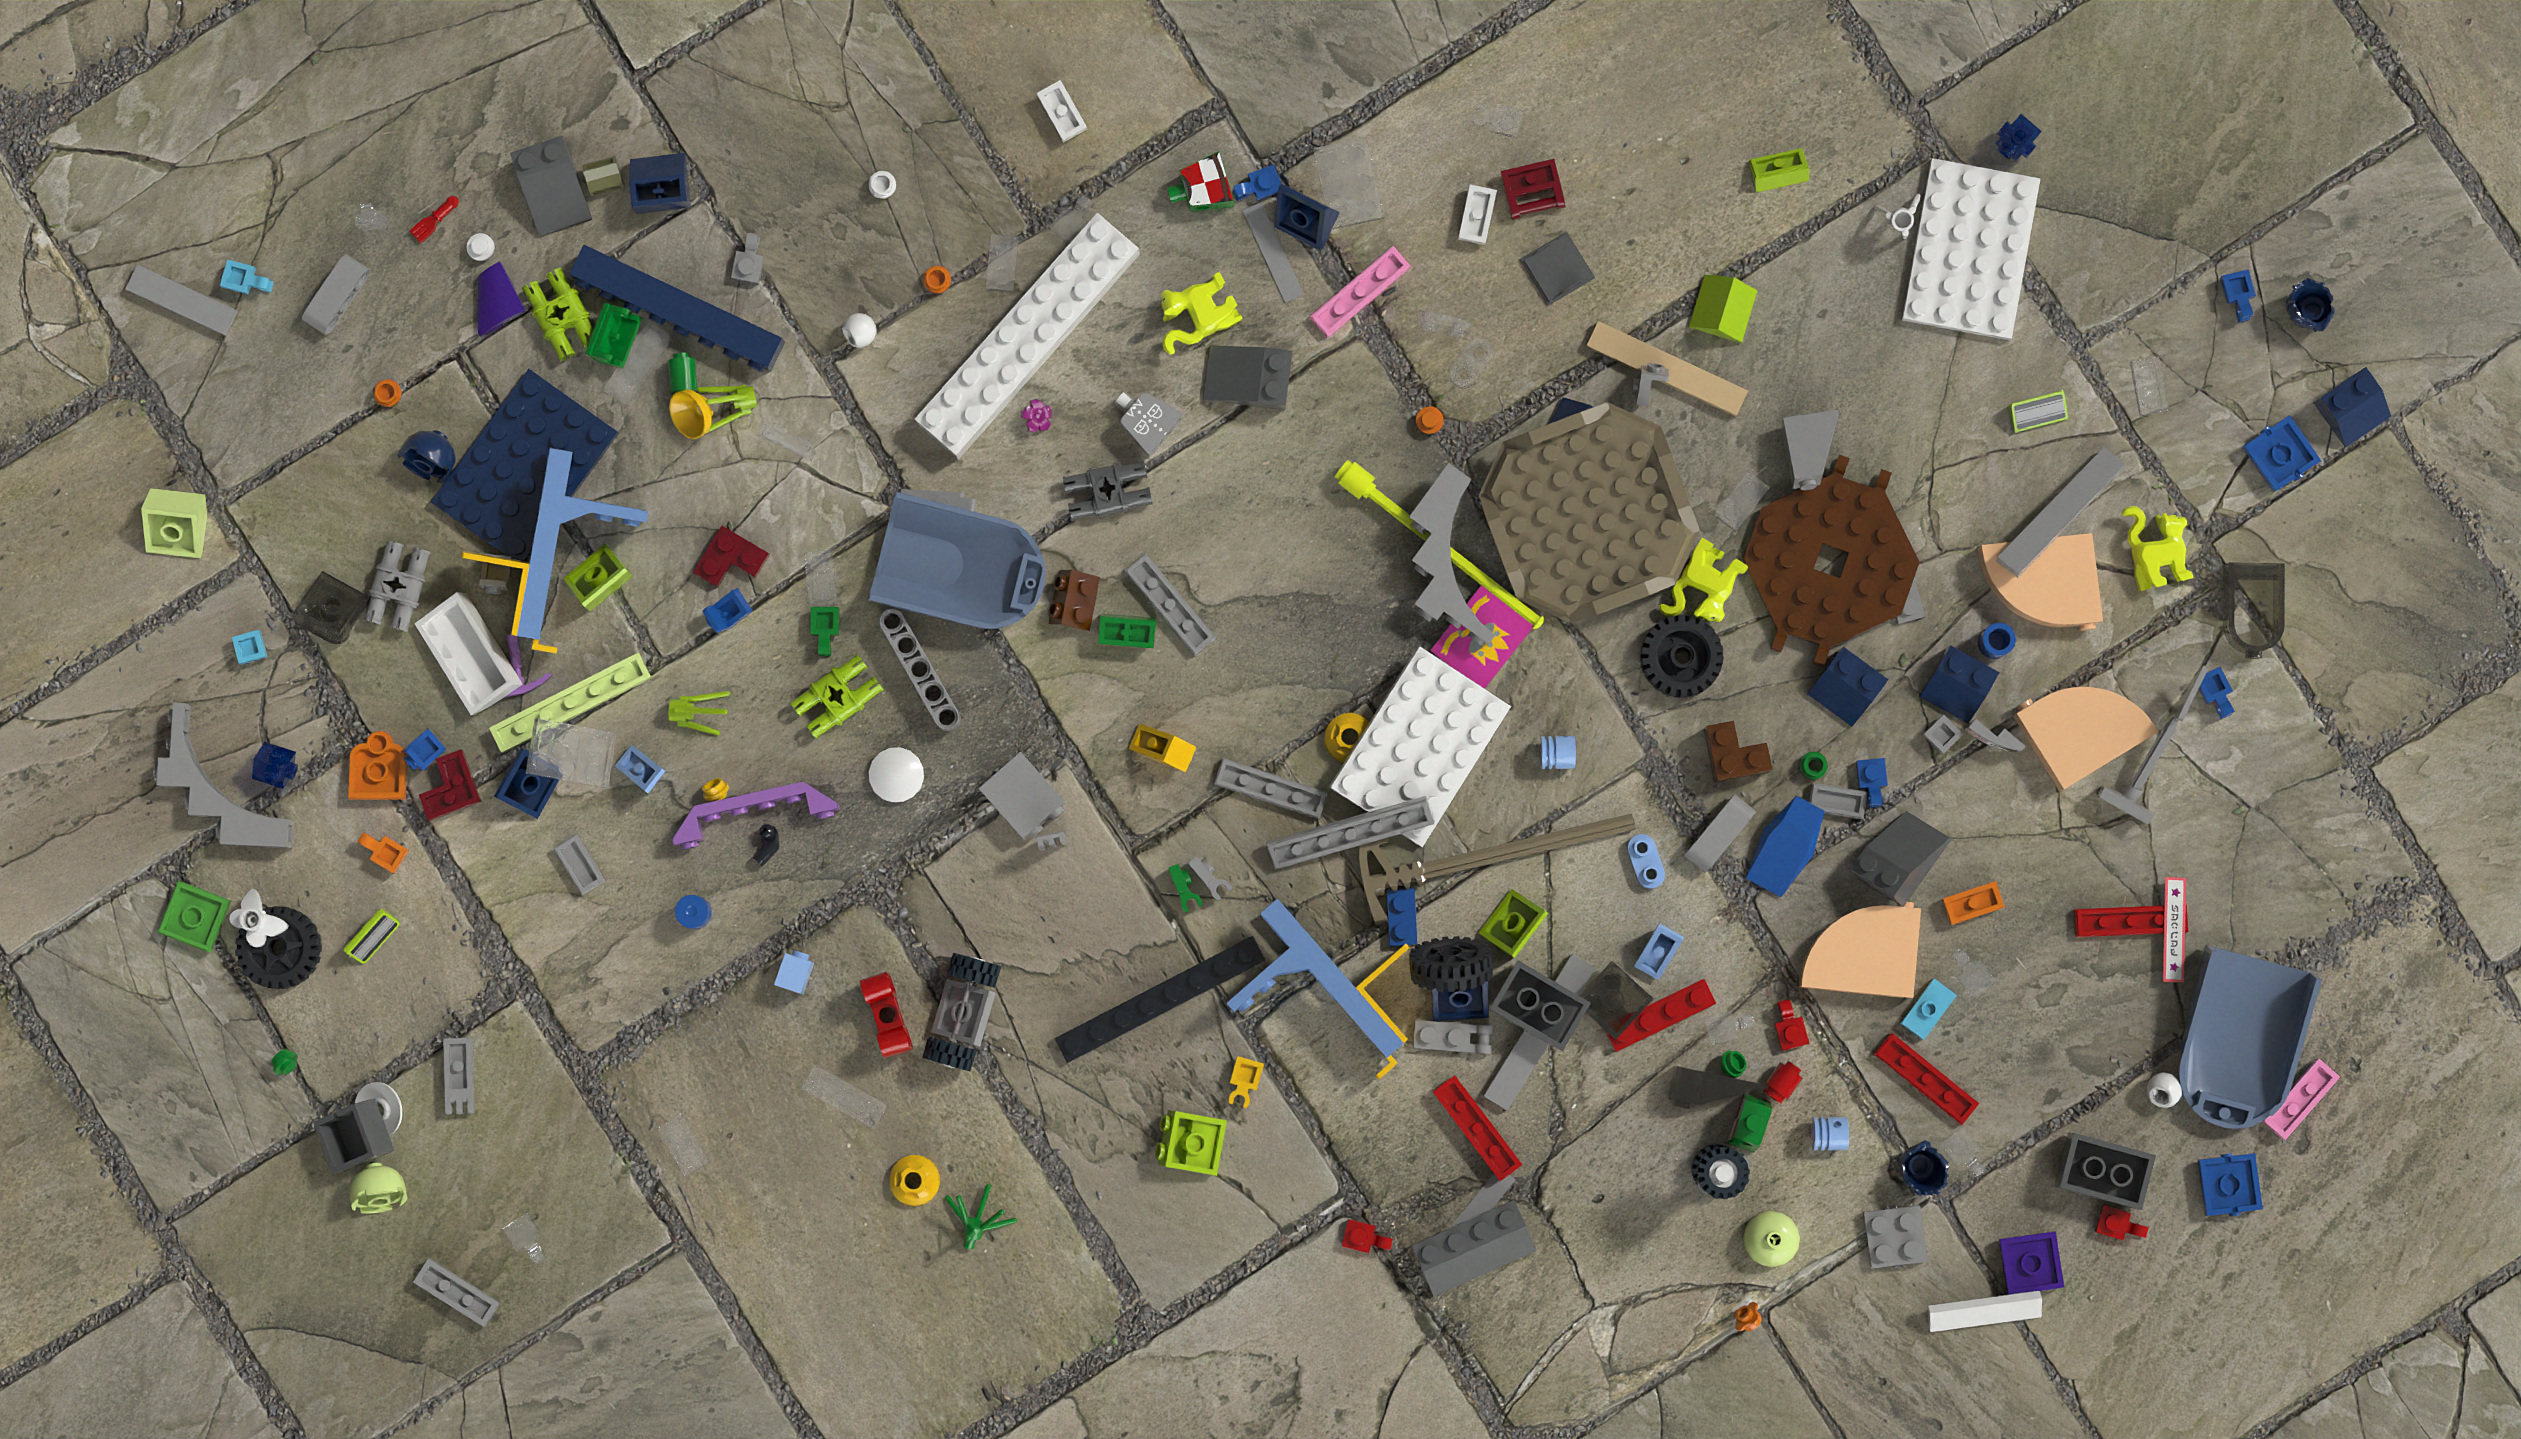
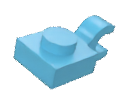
[220,259,274,295]

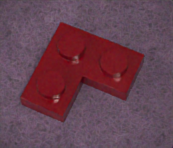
[693,525,770,587]
[419,749,482,821]

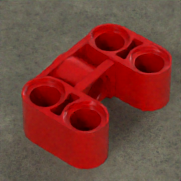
[860,972,913,1058]

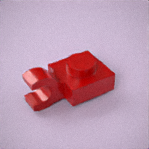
[1774,999,1809,1051]
[2095,1205,2149,1240]
[1342,1219,1393,1253]

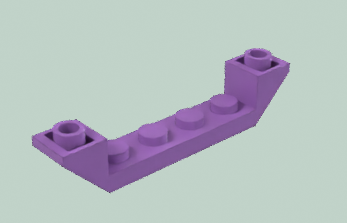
[673,782,840,850]

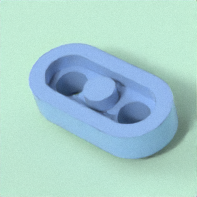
[1627,834,1665,889]

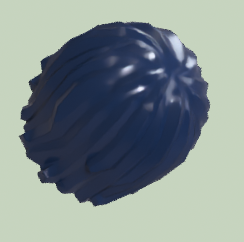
[2286,278,2335,332]
[1899,1140,1949,1196]

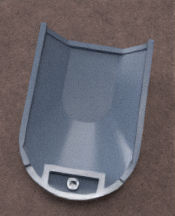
[868,492,1046,629]

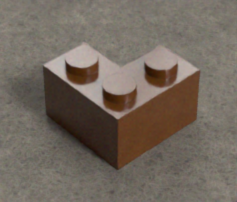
[1704,721,1772,783]

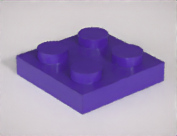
[1999,1231,2065,1295]

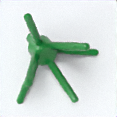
[945,1184,1017,1249]

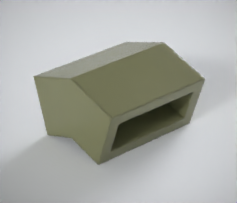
[582,156,625,196]

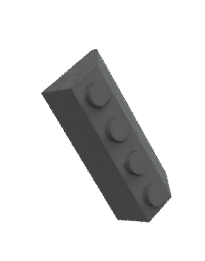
[1411,1199,1536,1297]

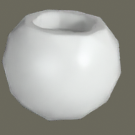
[842,313,877,348]
[2147,1072,2182,1108]

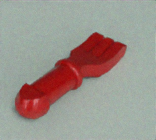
[409,196,459,243]

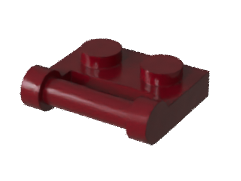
[1500,159,1566,220]

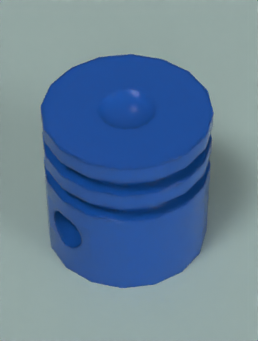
[1977,623,2016,659]
[675,895,712,929]

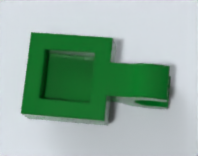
[810,607,840,656]
[1168,864,1202,913]

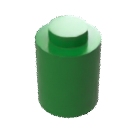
[667,353,698,395]

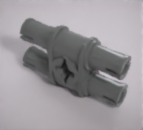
[1063,460,1153,521]

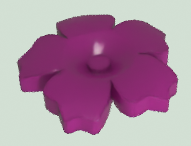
[1021,399,1052,433]

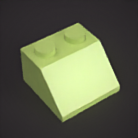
[141,488,207,558]

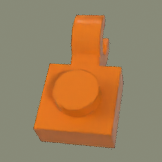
[357,832,409,874]

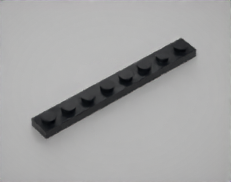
[1054,936,1266,1063]

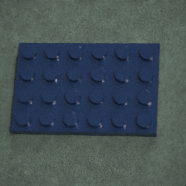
[431,369,619,562]

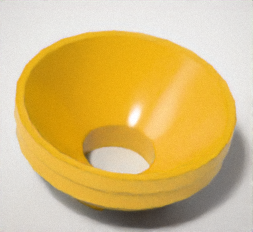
[669,389,713,439]
[1324,713,1369,763]
[889,1155,940,1206]

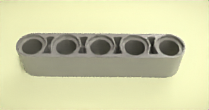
[879,608,961,732]

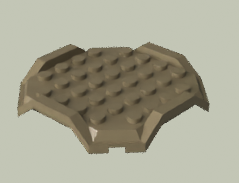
[1479,402,1700,623]

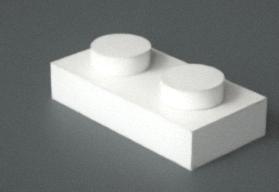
[1036,80,1087,143]
[1458,184,1497,245]

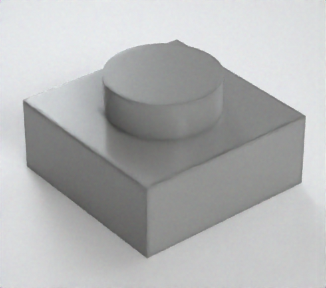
[1923,715,1963,754]

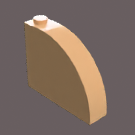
[1977,533,2103,631]
[2012,687,2159,791]
[1798,902,1921,999]

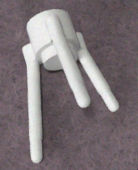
[1874,193,1921,239]

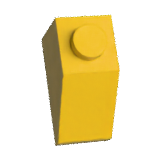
[1128,723,1196,772]

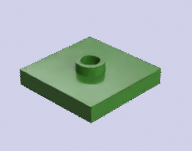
[157,880,232,953]

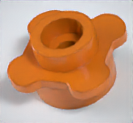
[1734,1302,1762,1331]

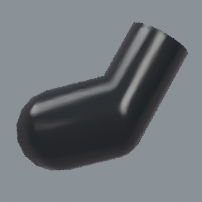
[753,824,780,867]

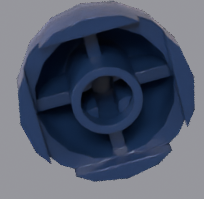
[397,430,456,483]

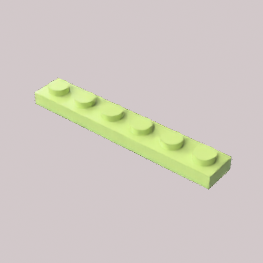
[489,653,652,753]

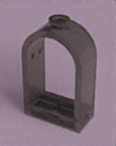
[2223,562,2285,659]

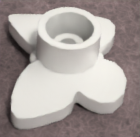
[229,889,288,947]

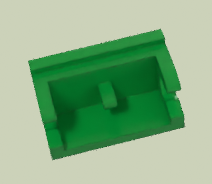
[585,303,642,369]
[1098,613,1157,649]

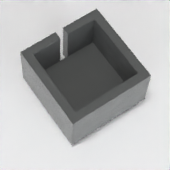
[313,1098,395,1175]

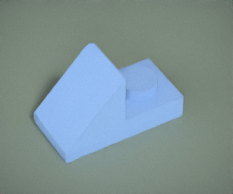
[615,744,666,793]
[1634,924,1684,980]

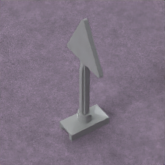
[2097,665,2208,824]

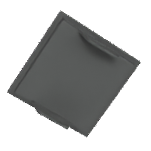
[1520,231,1595,306]

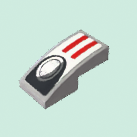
[1965,719,2026,753]

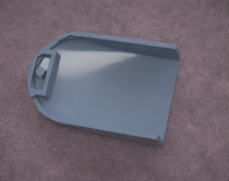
[2178,945,2322,1129]

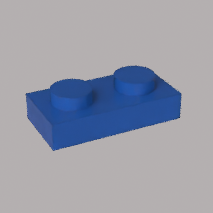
[1387,889,1418,946]

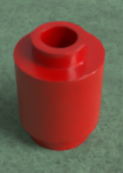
[1763,1061,1803,1104]

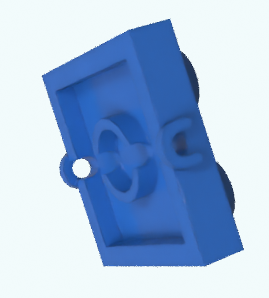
[2242,415,2322,492]
[2197,1153,2263,1216]

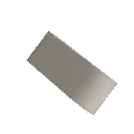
[302,254,370,335]
[1684,794,1756,873]

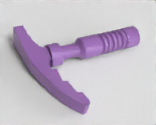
[504,634,552,698]

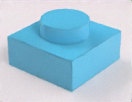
[232,630,268,665]

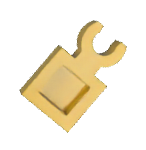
[1229,1056,1264,1108]

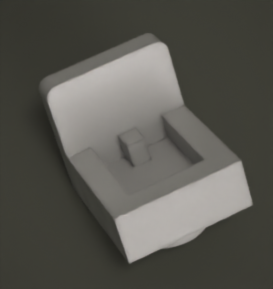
[1632,363,1669,406]
[478,554,512,594]

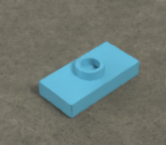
[1900,979,1957,1040]

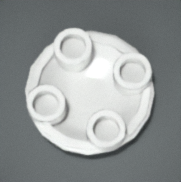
[869,747,924,802]

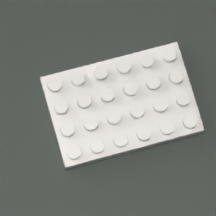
[1902,158,2040,341]
[1329,646,1511,847]

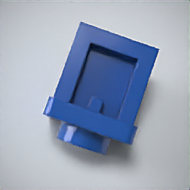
[702,588,753,633]
[402,728,447,771]

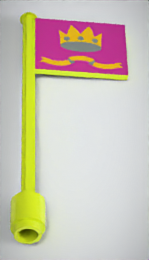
[1334,460,1544,689]

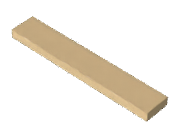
[1586,321,1748,417]

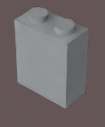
[979,752,1066,840]

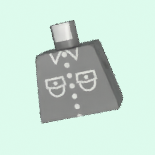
[1114,391,1183,458]

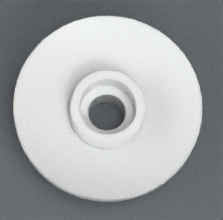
[355,1082,402,1136]

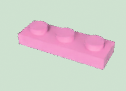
[2262,1058,2340,1140]

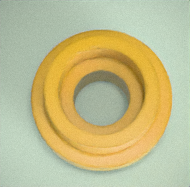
[702,778,729,802]

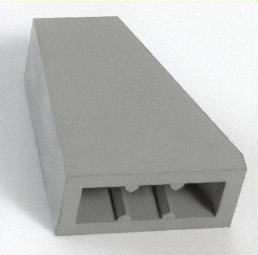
[1781,410,1839,490]

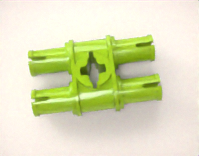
[522,268,593,362]
[790,654,884,739]

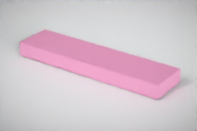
[1310,246,1411,339]

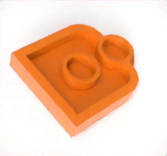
[348,731,407,800]

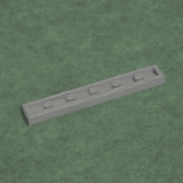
[1996,447,2125,578]
[1266,796,1435,870]
[1484,954,1596,1111]

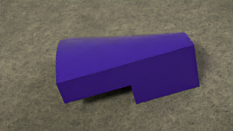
[478,261,526,337]

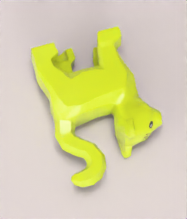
[1161,271,1243,355]
[2122,506,2193,592]
[1659,537,1748,622]

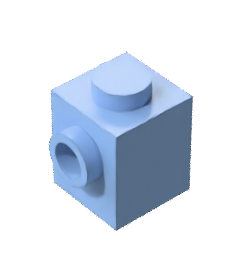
[774,950,814,994]

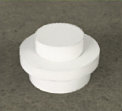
[868,171,896,199]
[467,233,495,261]

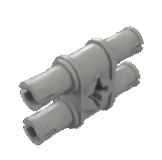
[364,540,431,632]

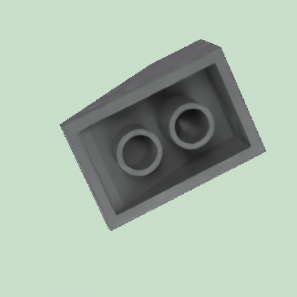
[510,136,592,237]
[1203,345,1292,410]
[1850,811,1951,907]
[1489,960,1591,1052]

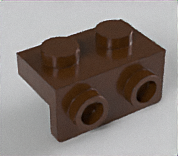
[1048,570,1100,631]

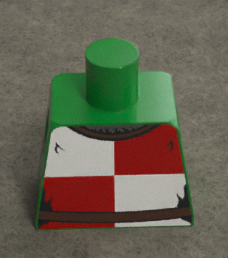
[1167,151,1234,212]
[1727,1093,1773,1153]

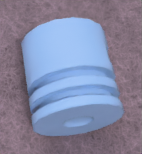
[1540,736,1576,769]
[1811,1117,1849,1150]

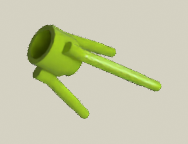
[698,384,758,433]
[668,691,730,736]

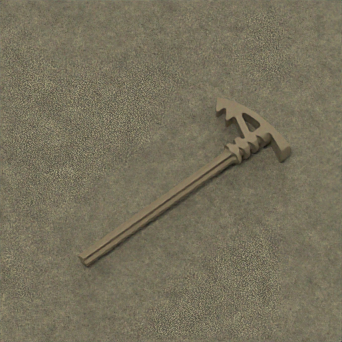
[1359,813,1636,926]

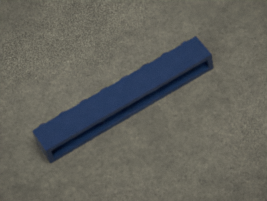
[569,245,785,372]

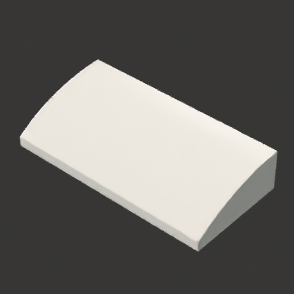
[415,592,523,715]

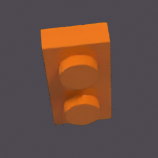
[1942,881,2005,925]

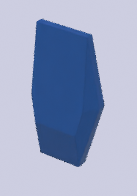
[1746,795,1825,897]

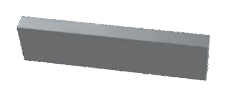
[125,264,238,336]
[1124,553,1216,656]
[1214,758,1328,820]

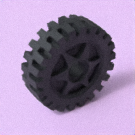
[1640,615,1724,698]
[235,906,322,989]
[1409,936,1493,992]

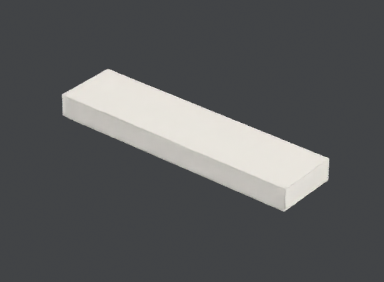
[1928,1291,2042,1332]

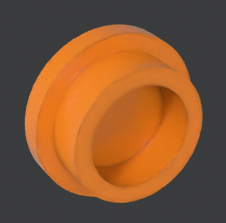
[923,266,951,294]
[373,379,402,407]
[1416,407,1444,434]

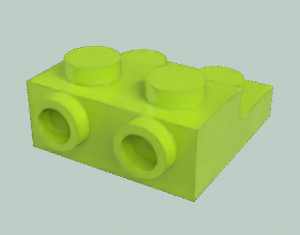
[1155,1110,1227,1176]

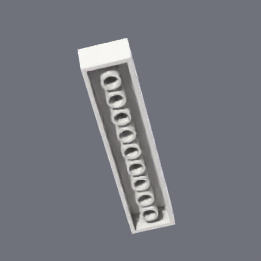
[915,213,1140,460]

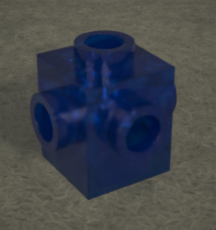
[1996,114,2042,161]
[252,742,298,789]

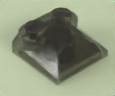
[293,571,371,644]
[1580,961,1654,1040]

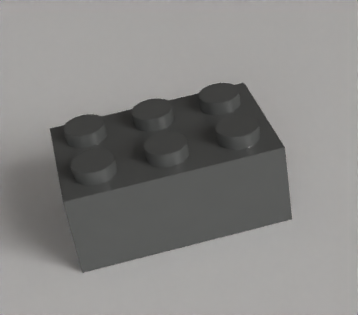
[2054,1133,2156,1210]

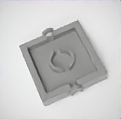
[1864,1205,1928,1268]

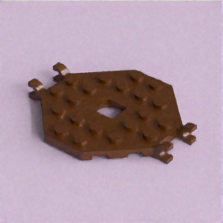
[1743,454,1920,667]

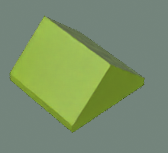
[1689,274,1758,343]
[563,543,633,611]
[1478,889,1548,959]

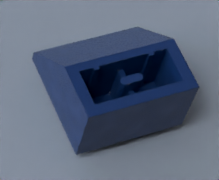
[629,153,691,214]

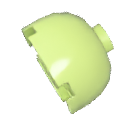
[350,1163,407,1214]
[1743,1211,1800,1267]

